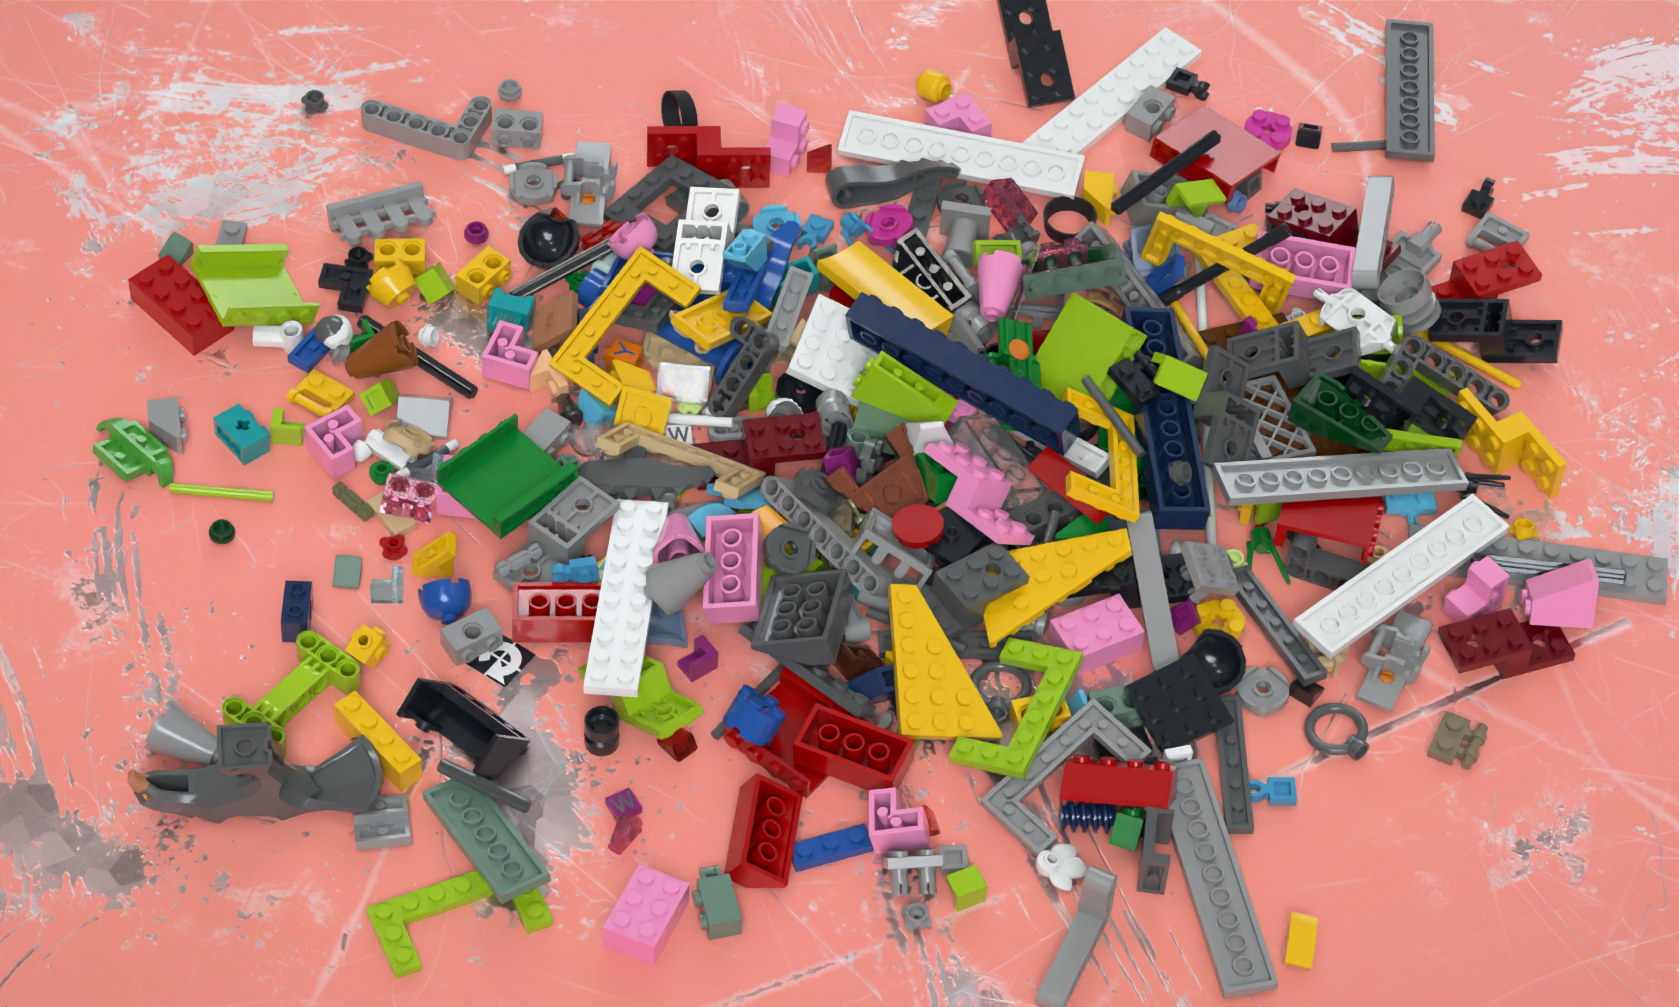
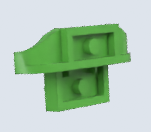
[92,418,173,488]

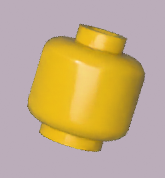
[916,69,952,103]

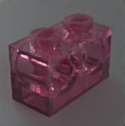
[980,178,1038,232]
[1036,238,1089,272]
[379,473,438,524]

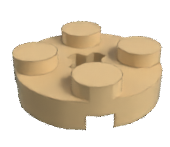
[383,419,435,457]

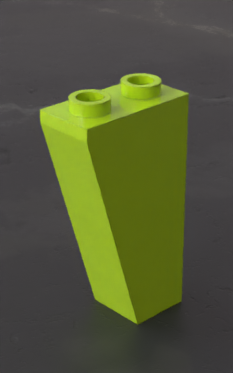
[851,350,959,424]

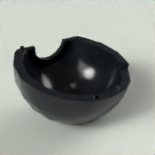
[517,212,580,270]
[1180,629,1246,694]

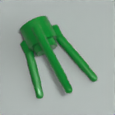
[1246,527,1291,585]

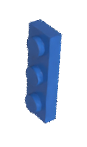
[791,823,874,872]

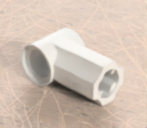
[252,320,304,354]

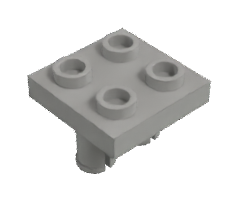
[1180,541,1240,603]
[882,849,943,896]

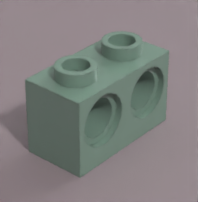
[1087,685,1143,727]

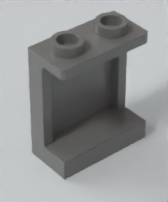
[1137,806,1174,895]

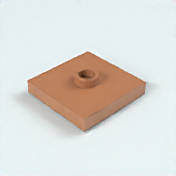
[533,290,578,353]

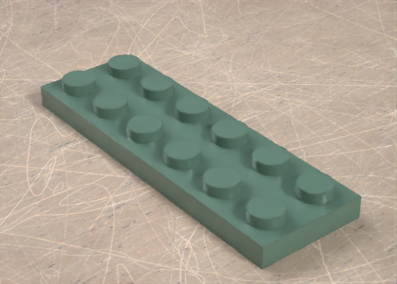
[422,770,550,904]

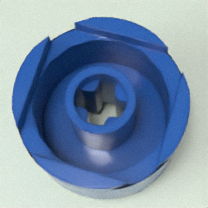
[723,685,786,746]

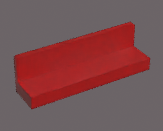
[1028,446,1120,525]

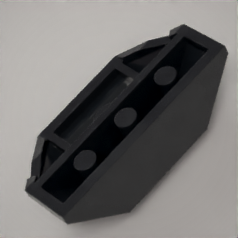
[893,227,973,313]

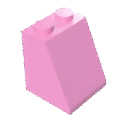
[1520,559,1599,628]

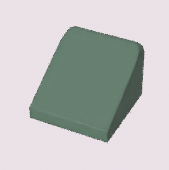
[158,231,194,265]
[807,243,837,267]
[332,555,363,589]

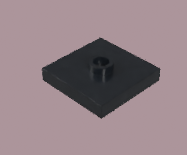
[924,506,988,565]

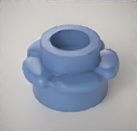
[1226,190,1247,214]

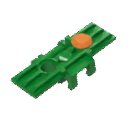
[985,317,1041,432]

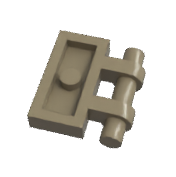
[1427,711,1488,770]

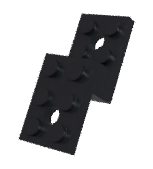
[997,0,1075,108]
[1428,299,1563,363]
[1344,366,1478,441]
[1067,553,1190,609]

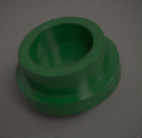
[209,519,235,544]

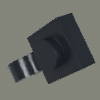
[1166,67,1210,101]
[1461,177,1496,219]

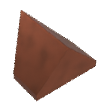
[833,641,885,682]

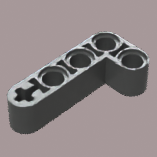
[708,316,779,417]
[1285,532,1370,591]

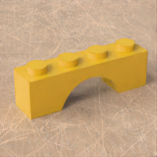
[333,691,423,792]

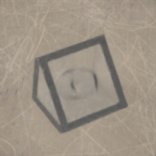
[657,360,712,406]

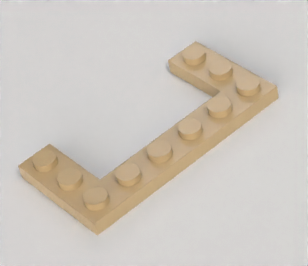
[595,422,766,499]

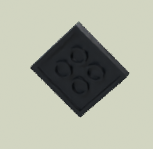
[1123,653,1234,756]

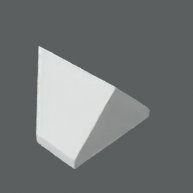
[897,421,955,455]

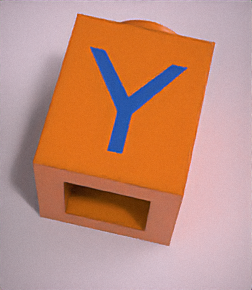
[603,338,644,372]

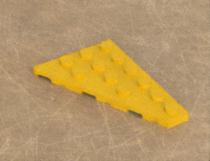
[983,528,1132,648]
[888,584,1002,742]

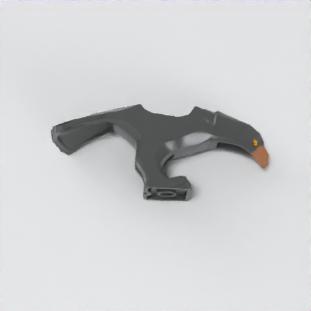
[127,723,384,824]

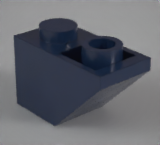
[847,664,896,705]

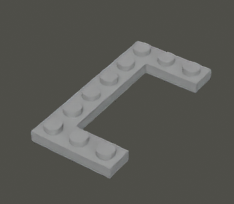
[979,698,1152,857]

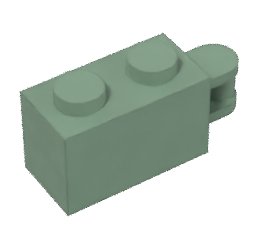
[692,865,742,940]

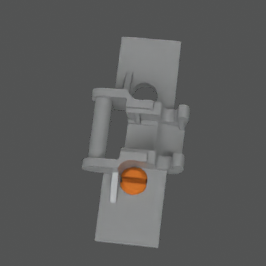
[560,141,618,227]
[1356,610,1433,712]

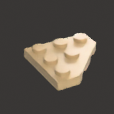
[643,332,716,406]

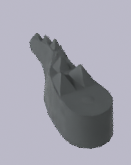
[825,158,961,209]
[579,458,716,500]

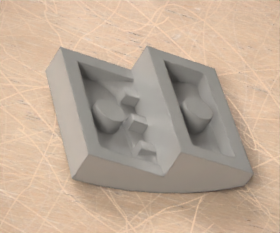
[353,793,412,850]

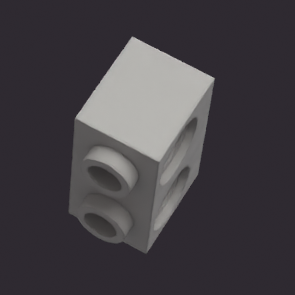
[491,108,543,150]

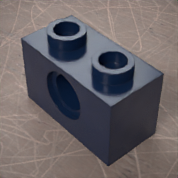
[281,580,314,643]

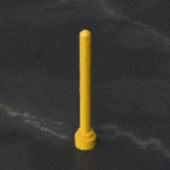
[1171,301,1209,369]
[1412,328,1522,389]

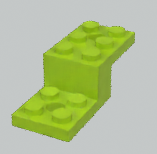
[578,655,704,740]

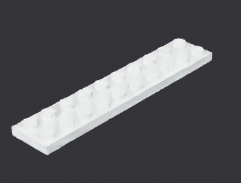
[1022,27,1202,155]
[837,110,1085,200]
[1292,494,1510,659]
[583,499,669,697]

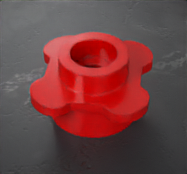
[379,534,408,561]

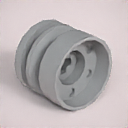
[1377,268,1441,335]

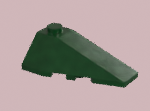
[1287,371,1393,454]

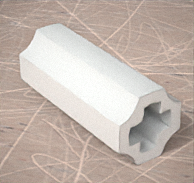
[364,429,418,471]

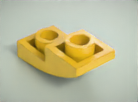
[1282,911,1318,970]

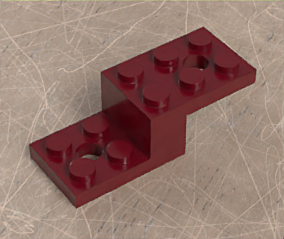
[1268,188,1401,272]
[691,412,827,490]
[1437,608,1575,680]

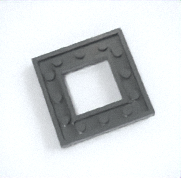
[604,155,733,253]

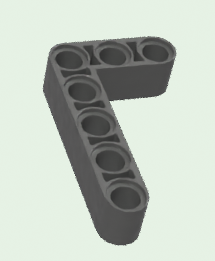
[1377,335,1510,416]

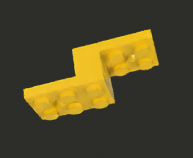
[1456,388,1567,499]

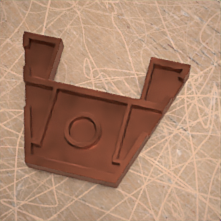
[823,422,929,519]

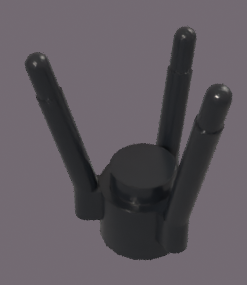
[1455,472,1511,519]

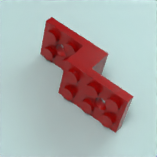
[647,126,771,188]
[1431,240,1542,322]

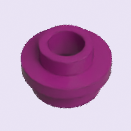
[464,221,489,244]

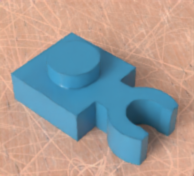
[798,213,834,253]
[551,556,600,584]
[1249,777,1297,806]

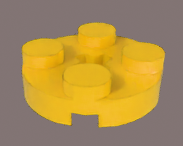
[1192,599,1245,641]

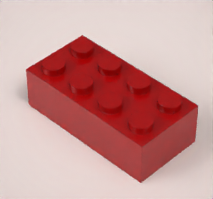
[128,254,234,356]
[793,703,915,791]

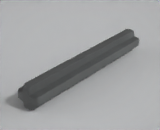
[437,759,532,813]

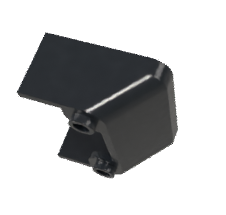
[396,678,530,777]

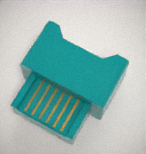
[487,287,536,332]

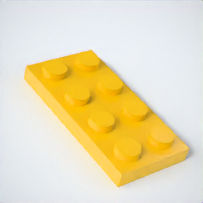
[670,289,773,351]

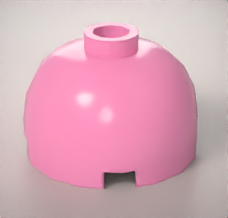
[607,212,658,261]

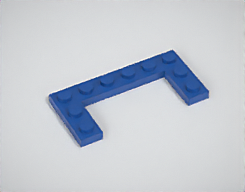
[601,251,767,314]

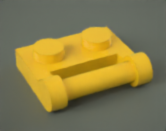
[286,369,355,418]

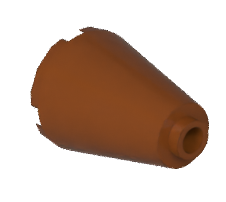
[345,320,419,379]

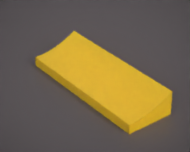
[816,241,954,337]

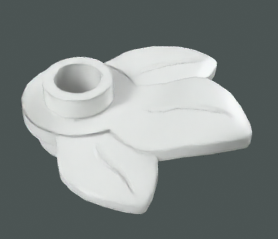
[1036,844,1088,891]

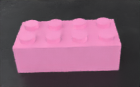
[1248,230,1356,300]
[703,513,764,624]

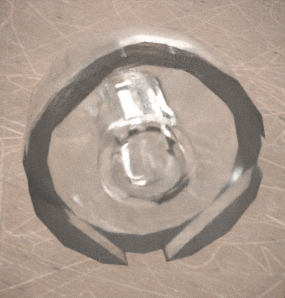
[568,421,619,461]

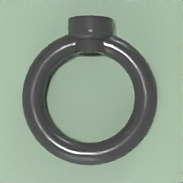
[970,661,1032,721]
[1304,703,1369,761]

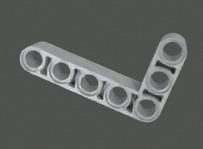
[361,96,492,161]
[1035,865,1117,1007]

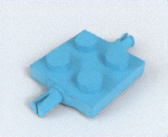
[1382,492,1437,527]

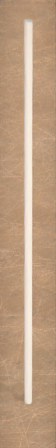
[1195,257,1217,545]

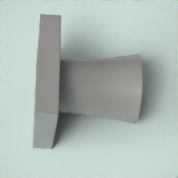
[940,200,992,268]

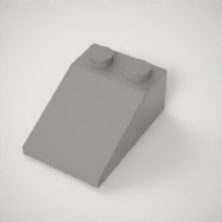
[1120,170,1208,226]

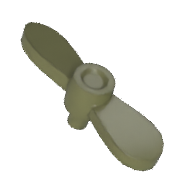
[846,498,869,527]

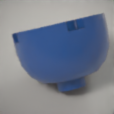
[418,578,472,624]

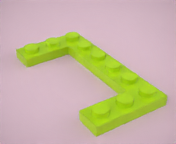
[948,637,1084,779]
[366,870,553,979]

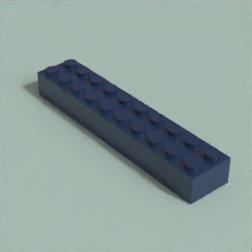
[845,292,1081,456]
[1121,307,1211,530]

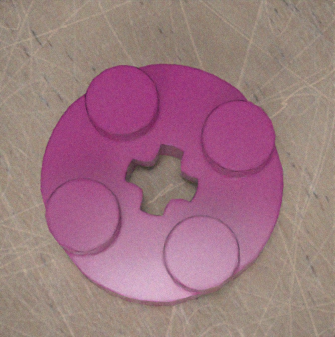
[1244,109,1292,150]
[864,204,914,247]

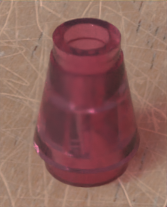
[608,812,643,855]

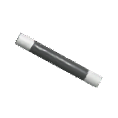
[502,152,575,176]
[394,439,459,482]

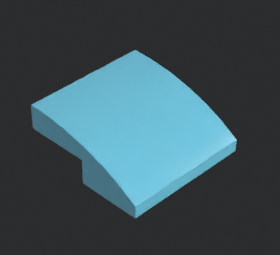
[706,483,775,509]

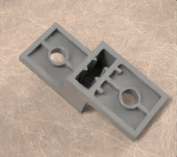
[493,476,620,592]

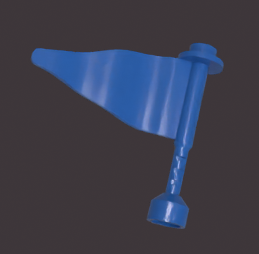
[578,221,801,386]

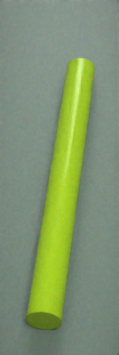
[169,483,274,502]

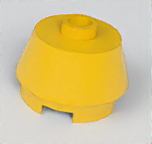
[366,259,417,309]

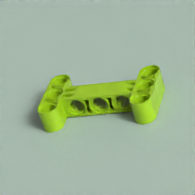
[222,630,361,757]

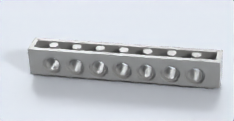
[1074,221,1204,369]

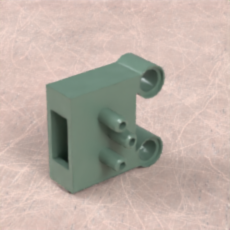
[844,401,916,463]

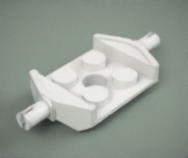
[1313,287,1396,356]

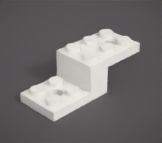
[672,187,741,295]

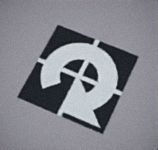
[465,635,536,687]

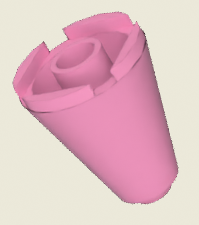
[977,250,1027,323]
[653,513,705,564]

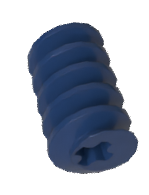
[1059,800,1116,834]

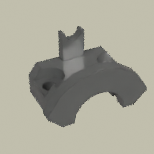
[992,214,1040,245]

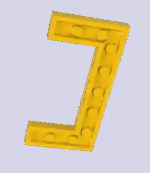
[1140,211,1297,315]
[1191,222,1333,338]
[548,246,702,408]
[1062,387,1140,524]

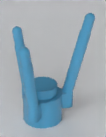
[840,212,896,254]

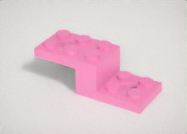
[924,441,1035,546]

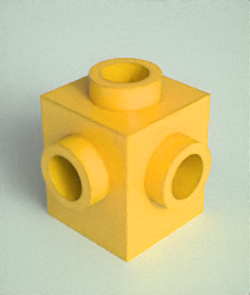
[345,624,392,670]

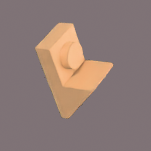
[530,349,569,404]

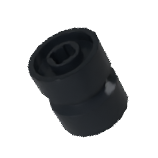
[584,706,619,756]

